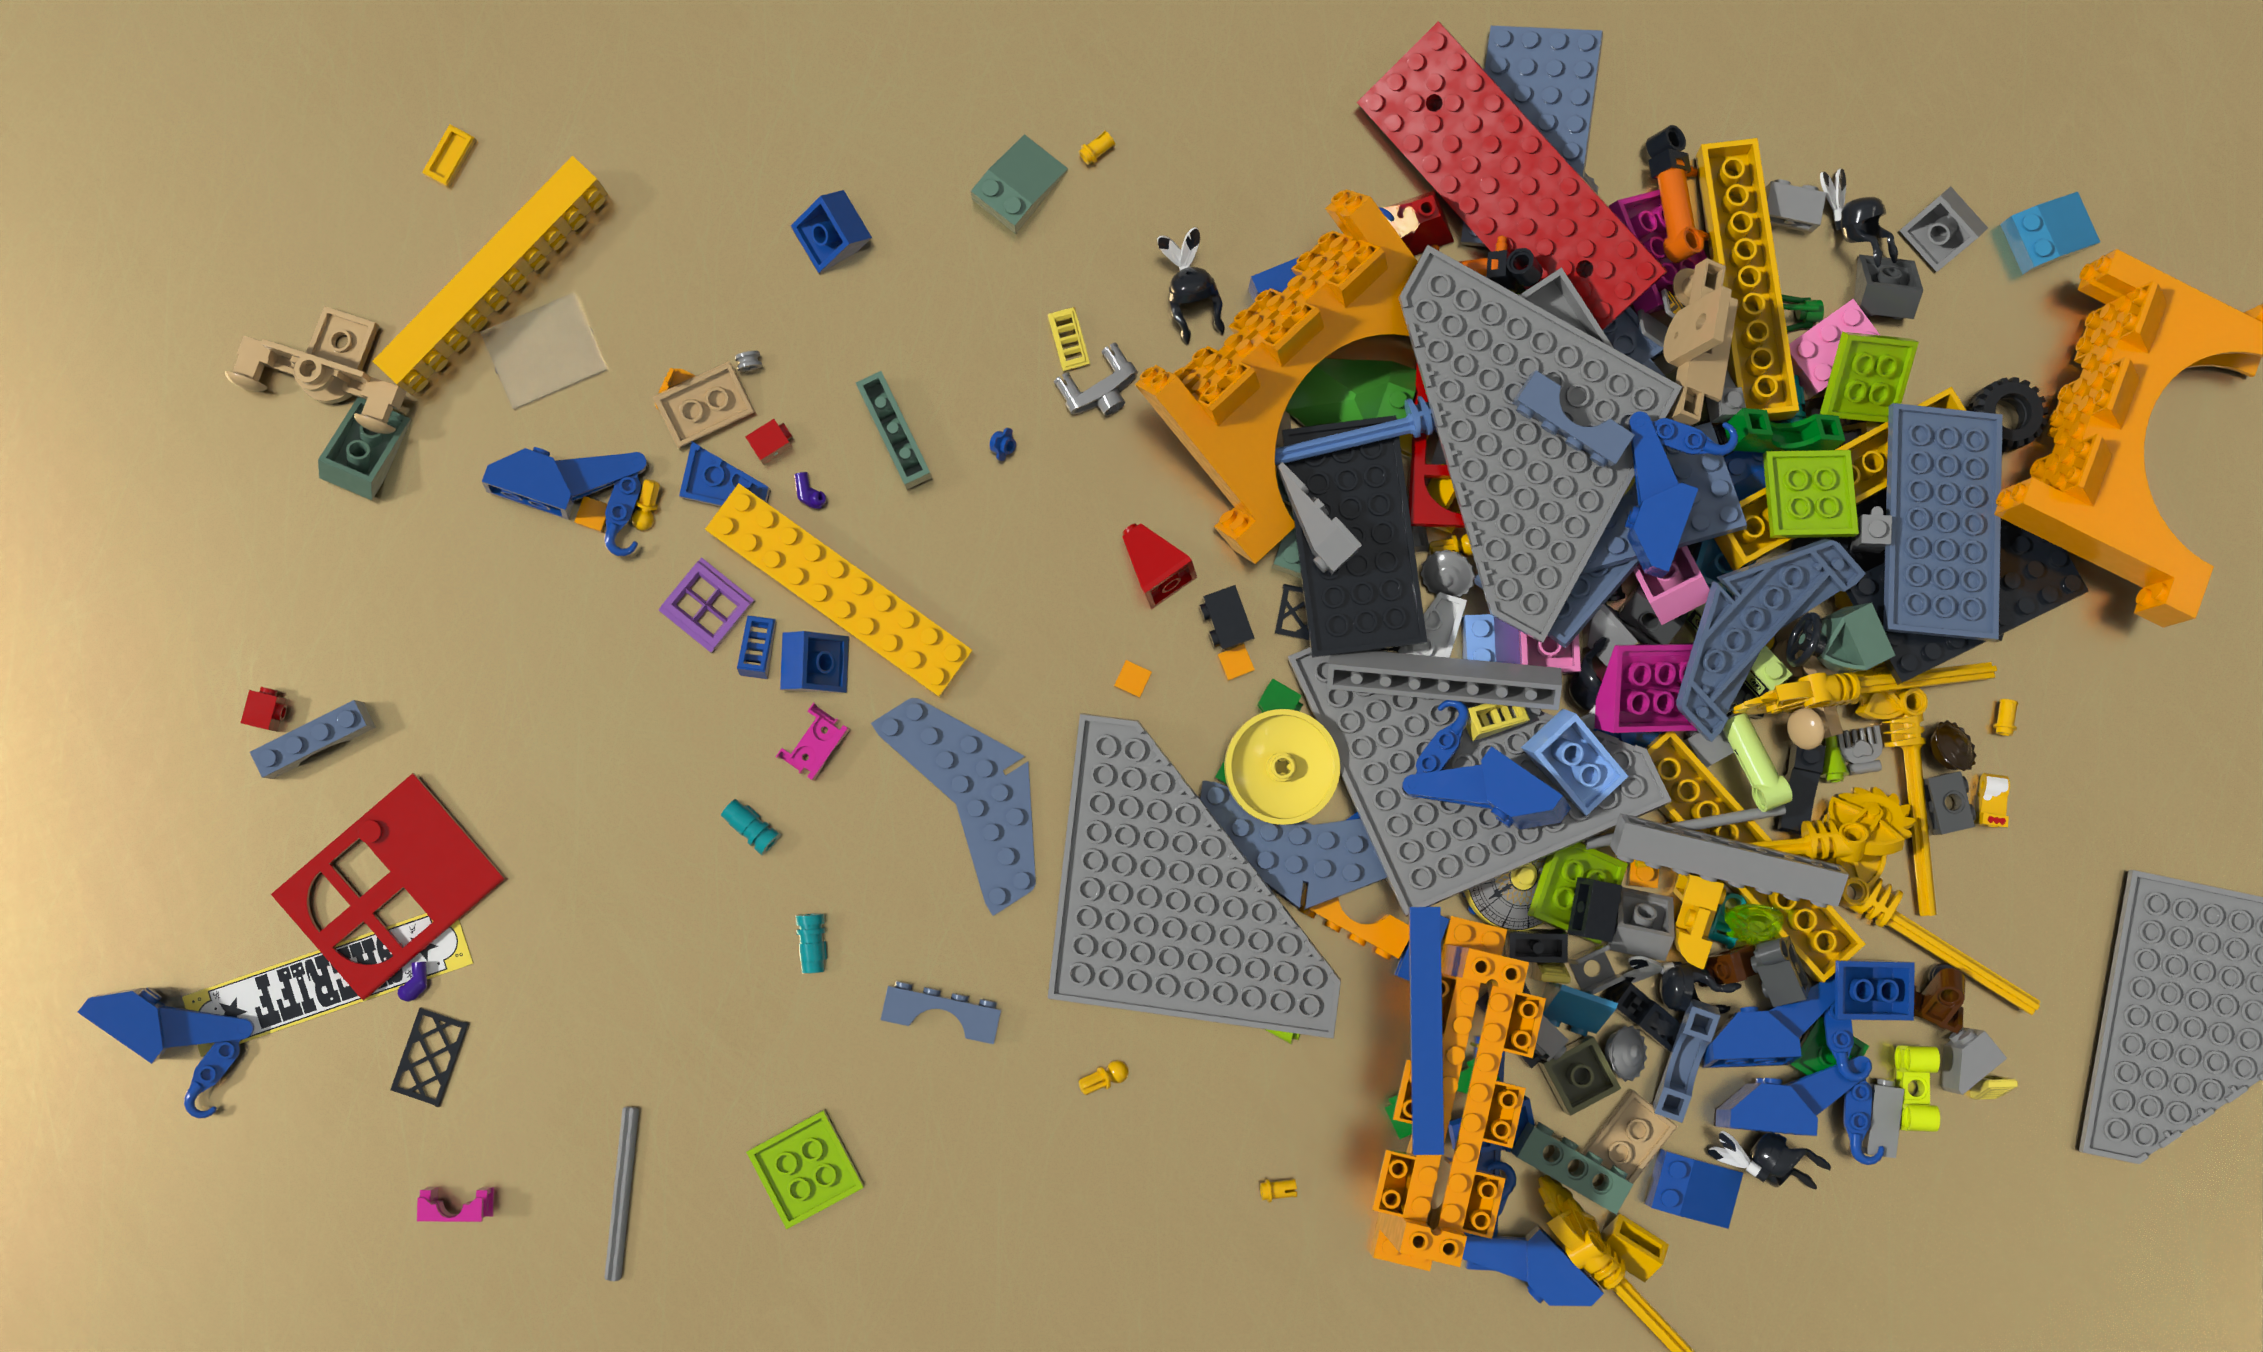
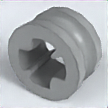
[735,351,762,372]

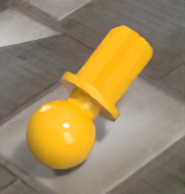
[631,479,660,531]
[1429,534,1473,555]
[1078,1060,1129,1095]

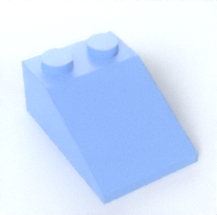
[1521,709,1629,816]

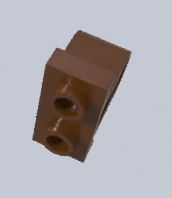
[1701,944,1759,987]
[1914,968,1965,1034]

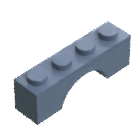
[1512,370,1635,467]
[250,700,376,779]
[881,981,1002,1044]
[1653,999,1721,1123]

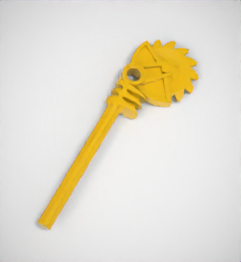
[1732,662,1997,715]
[1848,662,1937,916]
[1635,787,1916,868]
[1801,813,2040,1015]
[1538,1174,1695,1352]

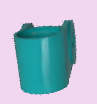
[1708,892,1747,950]

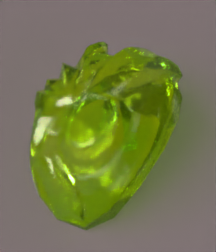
[1724,904,1784,945]

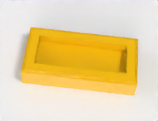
[422,124,476,188]

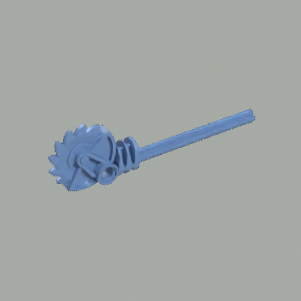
[1275,396,1437,465]

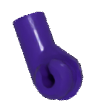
[794,472,826,509]
[397,961,427,1002]

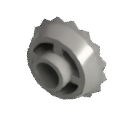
[1420,549,1475,598]
[1605,1025,1647,1082]

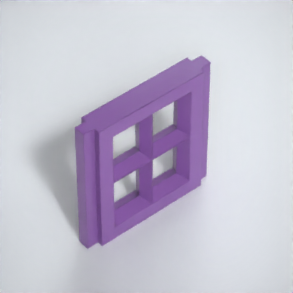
[659,557,755,653]

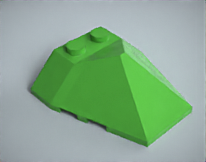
[1285,358,1416,437]

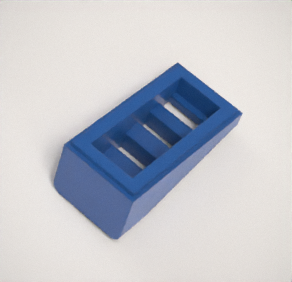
[737,615,776,679]

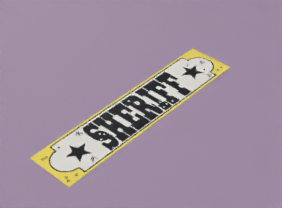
[182,913,473,1057]

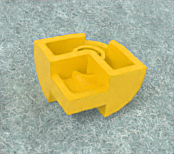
[1674,902,1716,969]

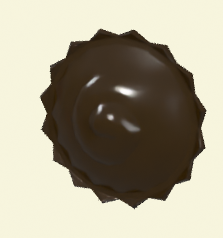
[1930,720,1977,771]

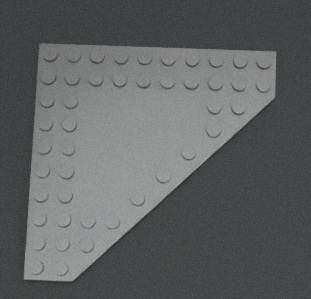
[1398,245,1682,643]
[1288,647,1672,917]
[1048,713,1341,1039]
[2079,870,2263,1164]

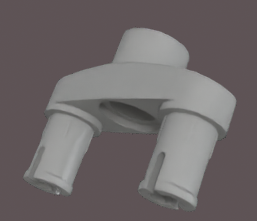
[1054,343,1138,416]

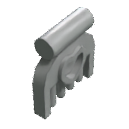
[1836,725,1883,776]

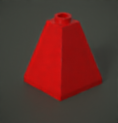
[1385,190,1454,257]
[1122,523,1197,610]

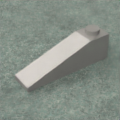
[1277,462,1362,575]

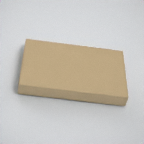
[652,360,755,448]
[1581,1089,1678,1183]

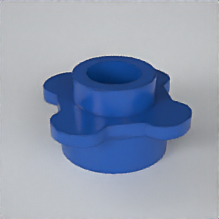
[990,428,1017,461]

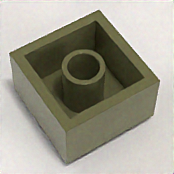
[1538,1035,1621,1116]

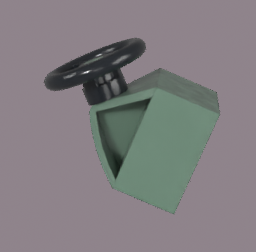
[1786,602,1896,674]

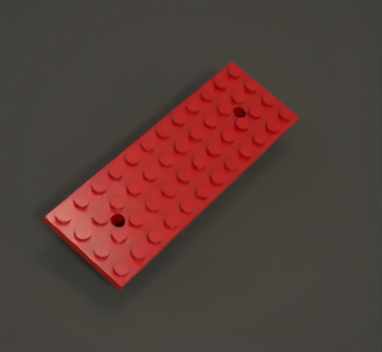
[1357,21,1668,331]

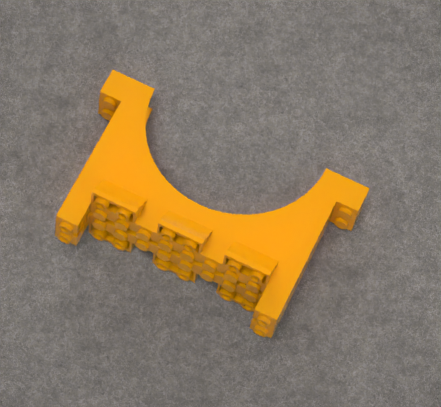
[1134,189,1418,564]
[1994,249,2263,628]
[1370,916,1546,1271]

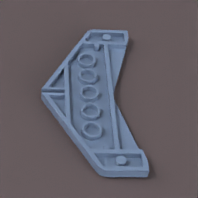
[1676,539,1866,742]
[871,698,1036,916]
[1200,780,1387,910]

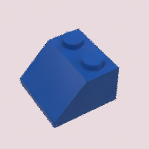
[791,190,872,273]
[780,631,849,693]

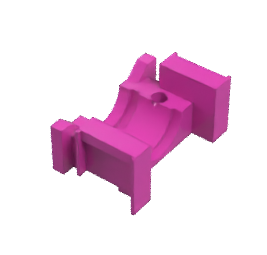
[776,702,850,781]
[417,1187,494,1222]

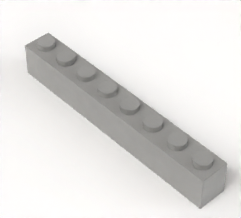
[1327,651,1562,710]
[1610,814,1849,908]

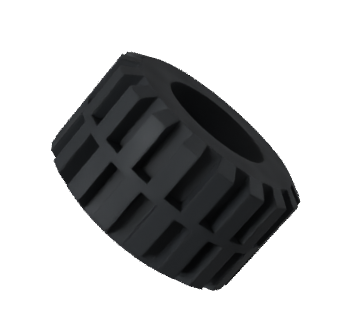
[1967,377,2048,453]

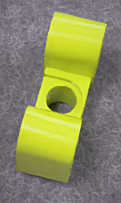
[1894,1045,1940,1132]

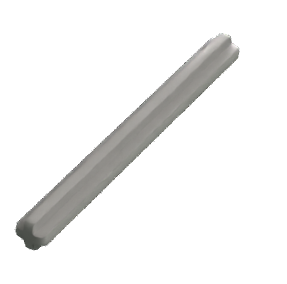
[604,1106,639,1281]

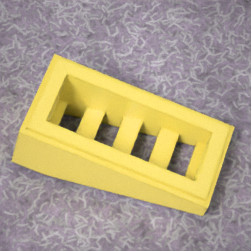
[1048,307,1090,372]
[1466,704,1530,741]
[1532,962,1571,984]
[1970,1075,2018,1100]

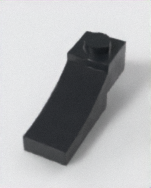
[1778,744,1826,835]
[1604,980,1681,1053]

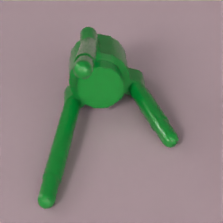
[1782,294,1824,333]

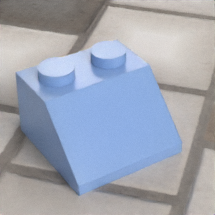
[1461,614,1520,664]

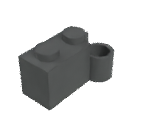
[1751,936,1811,1007]

